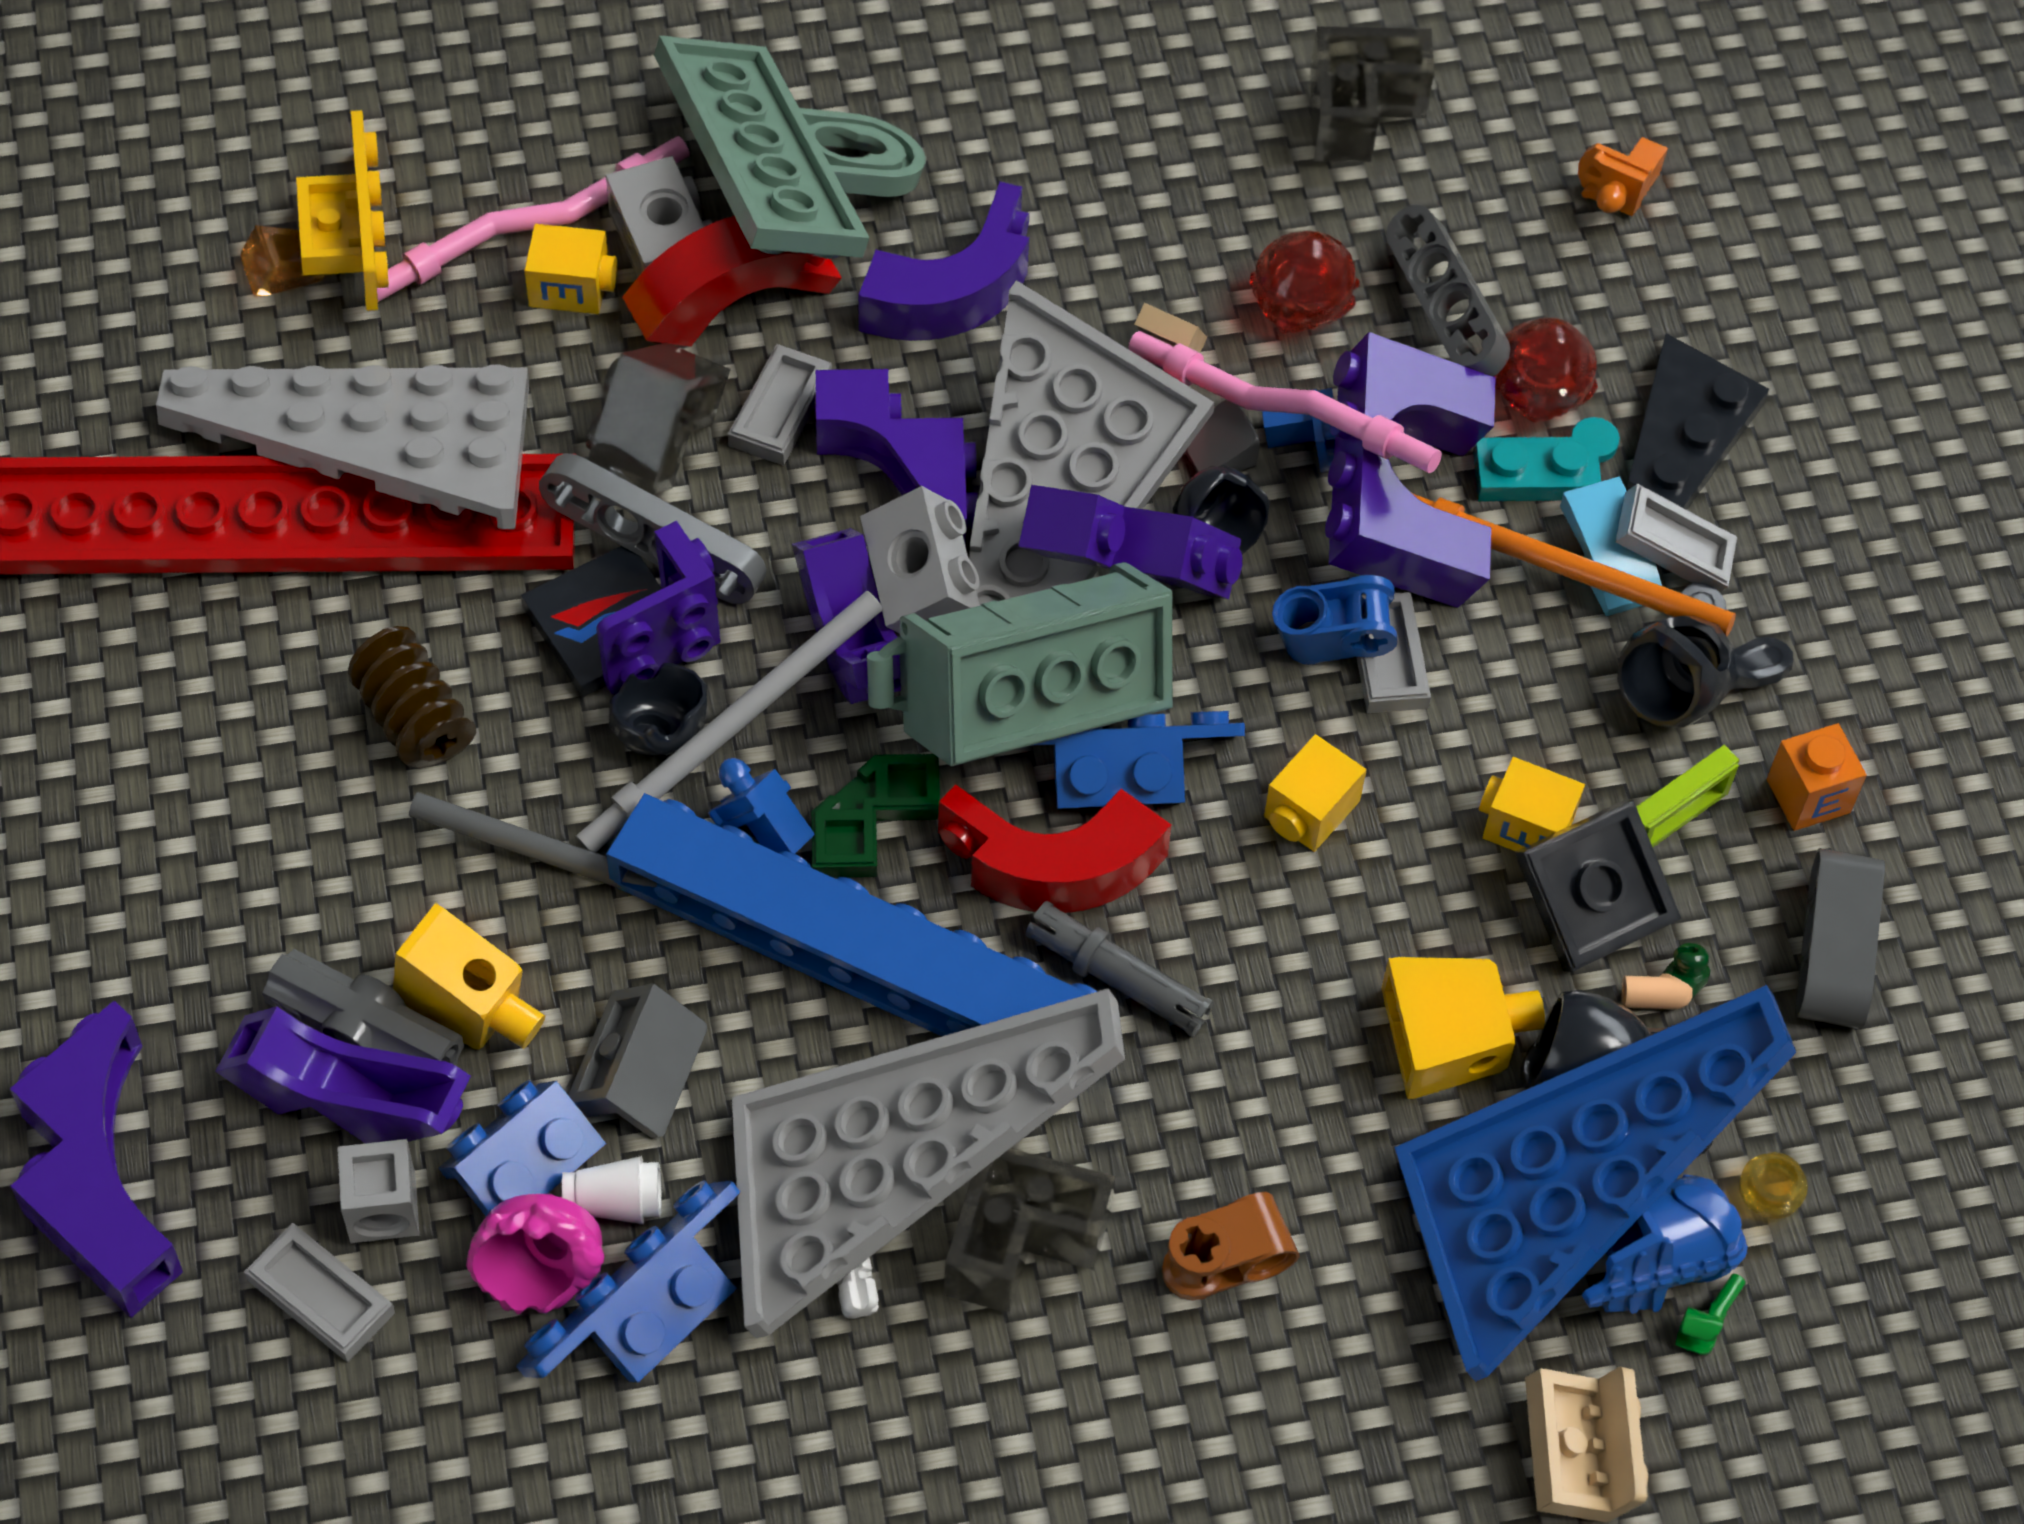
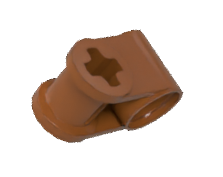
[1161,1192,1300,1301]

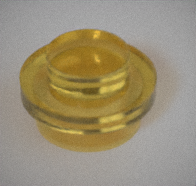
[1739,1152,1808,1219]

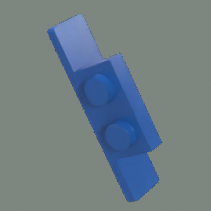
[1030,711,1245,808]
[516,1180,740,1383]

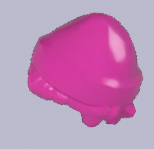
[466,1194,604,1314]

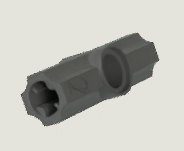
[262,949,464,1066]

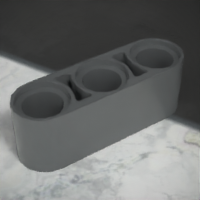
[1795,848,1885,1030]

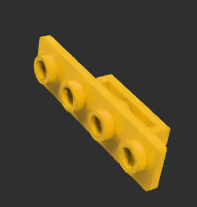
[296,110,389,311]

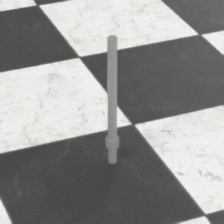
[576,591,883,853]

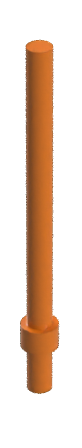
[1412,493,1736,636]

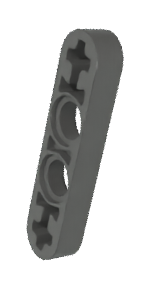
[1386,204,1511,376]
[539,453,767,604]

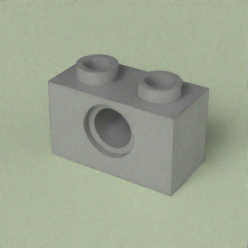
[606,156,712,278]
[860,486,980,633]

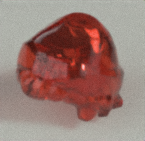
[1250,230,1360,334]
[1493,317,1598,423]

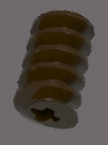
[347,626,477,768]

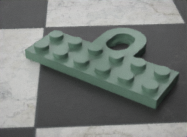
[654,35,926,259]

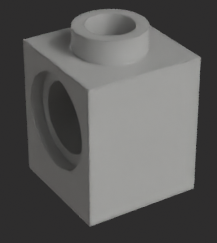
[338,1139,419,1243]

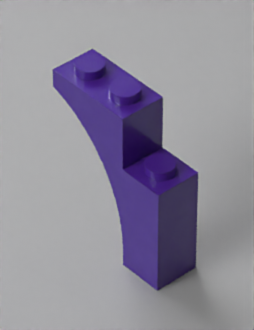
[10,1001,183,1318]

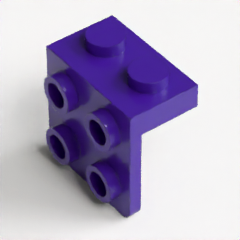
[596,520,721,694]

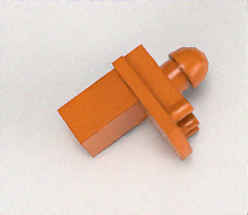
[1578,137,1668,216]

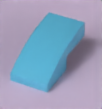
[1560,477,1662,616]

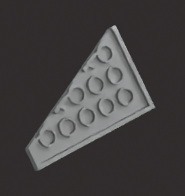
[969,280,1214,606]
[156,365,529,529]
[732,989,1125,1339]

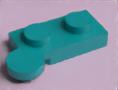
[1473,417,1620,501]

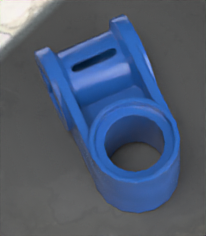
[1272,575,1397,665]

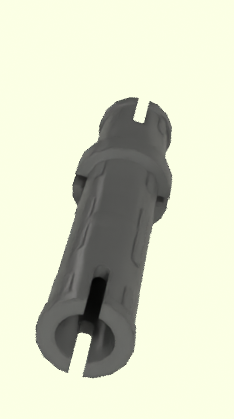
[1025,901,1214,1038]

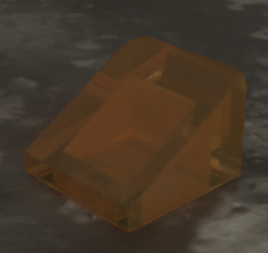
[240,225,325,297]

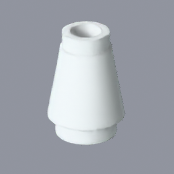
[562,1156,662,1224]

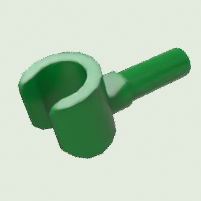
[1675,1273,1746,1355]

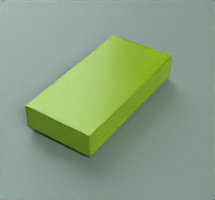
[1636,744,1739,847]

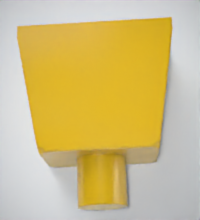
[393,903,546,1050]
[1381,957,1545,1099]

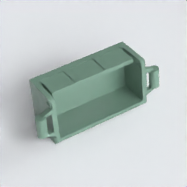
[867,562,1173,766]

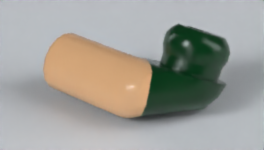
[1621,943,1711,1010]

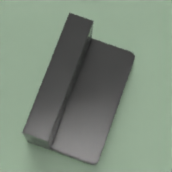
[568,983,707,1138]

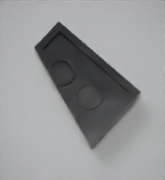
[1626,333,1770,510]

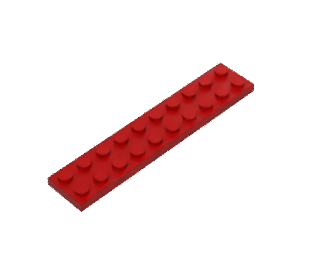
[0,453,576,574]

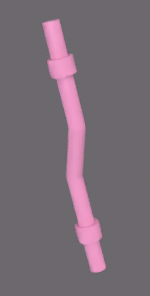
[377,136,690,302]
[1128,331,1442,473]

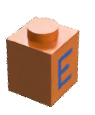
[1766,723,1867,831]

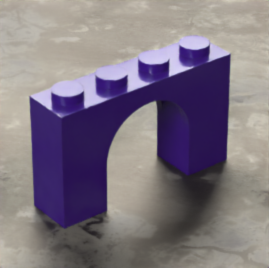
[1325,332,1495,608]

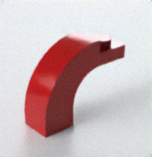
[622,216,842,347]
[938,784,1172,913]

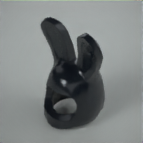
[1617,583,1793,727]
[1520,990,1713,1156]

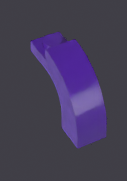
[858,182,1030,341]
[792,528,901,704]

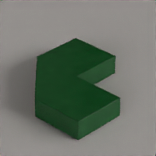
[812,754,940,878]

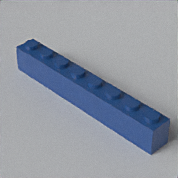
[606,793,1098,1036]

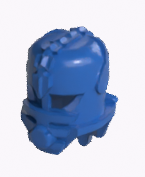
[1582,1174,1748,1314]

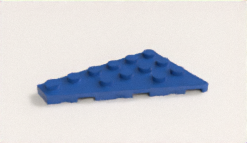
[1394,985,1797,1382]

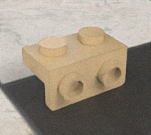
[1525,1367,1648,1522]

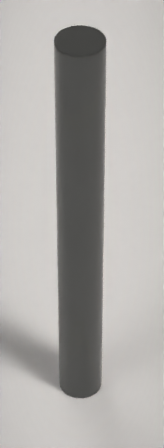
[409,792,658,889]

